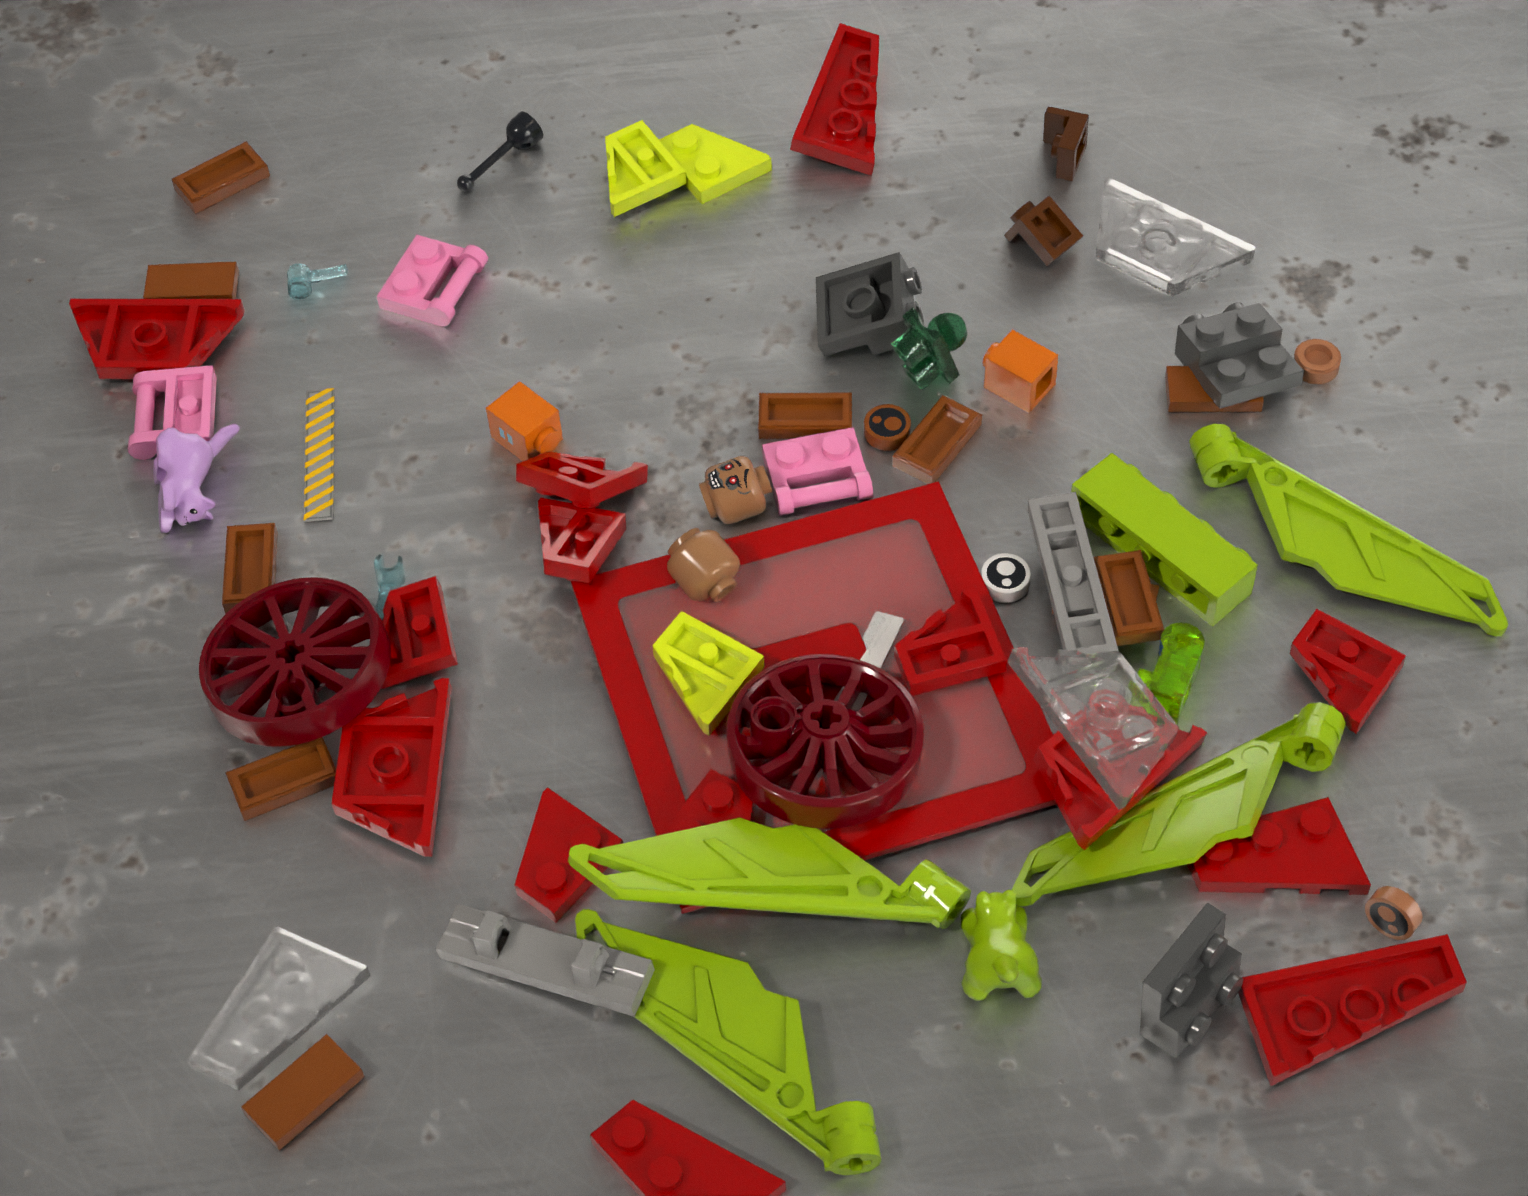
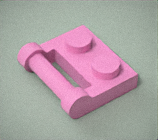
[377,235,488,327]
[128,365,217,460]
[762,427,873,516]

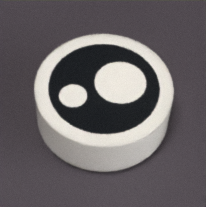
[981,553,1031,603]

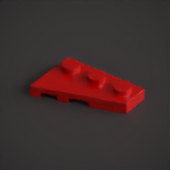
[590,1100,786,1196]

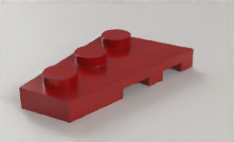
[1187,797,1371,895]

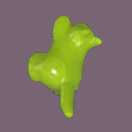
[961,890,1042,1001]

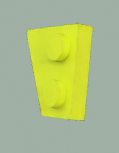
[605,120,687,217]
[659,124,772,204]
[652,611,765,736]

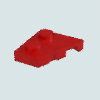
[516,451,648,508]
[538,497,627,583]
[894,584,1007,696]

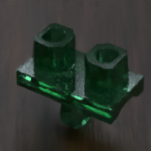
[891,307,968,390]

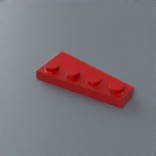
[790,23,879,176]
[1238,934,1467,1086]

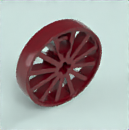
[199,577,391,747]
[726,654,924,829]

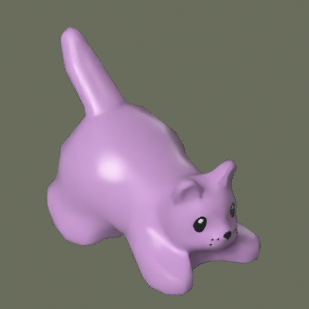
[153,424,240,533]

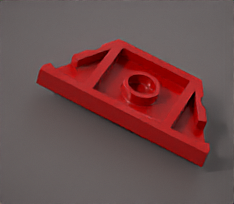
[69,298,245,379]
[331,678,452,857]
[1033,694,1207,850]

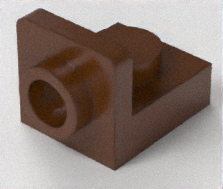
[1043,107,1089,182]
[1004,196,1083,266]

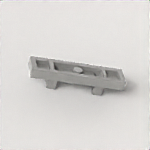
[1028,492,1119,669]
[435,903,655,1017]

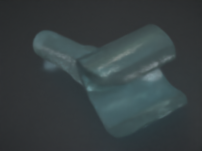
[287,263,348,300]
[374,554,405,621]

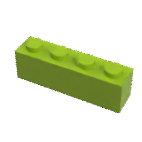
[1071,453,1258,627]

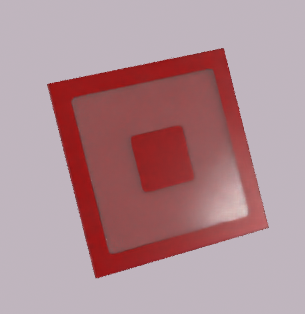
[571,481,1056,914]

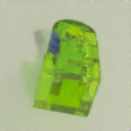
[1129,622,1205,725]

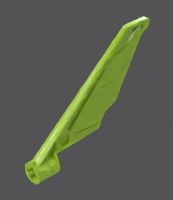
[1189,424,1508,636]
[1012,702,1346,906]
[568,818,971,930]
[575,909,882,1175]

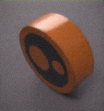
[864,404,911,451]

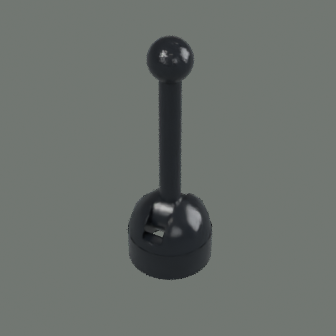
[457,111,543,192]

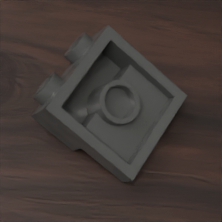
[816,252,924,356]
[1175,303,1304,409]
[1140,902,1243,1058]

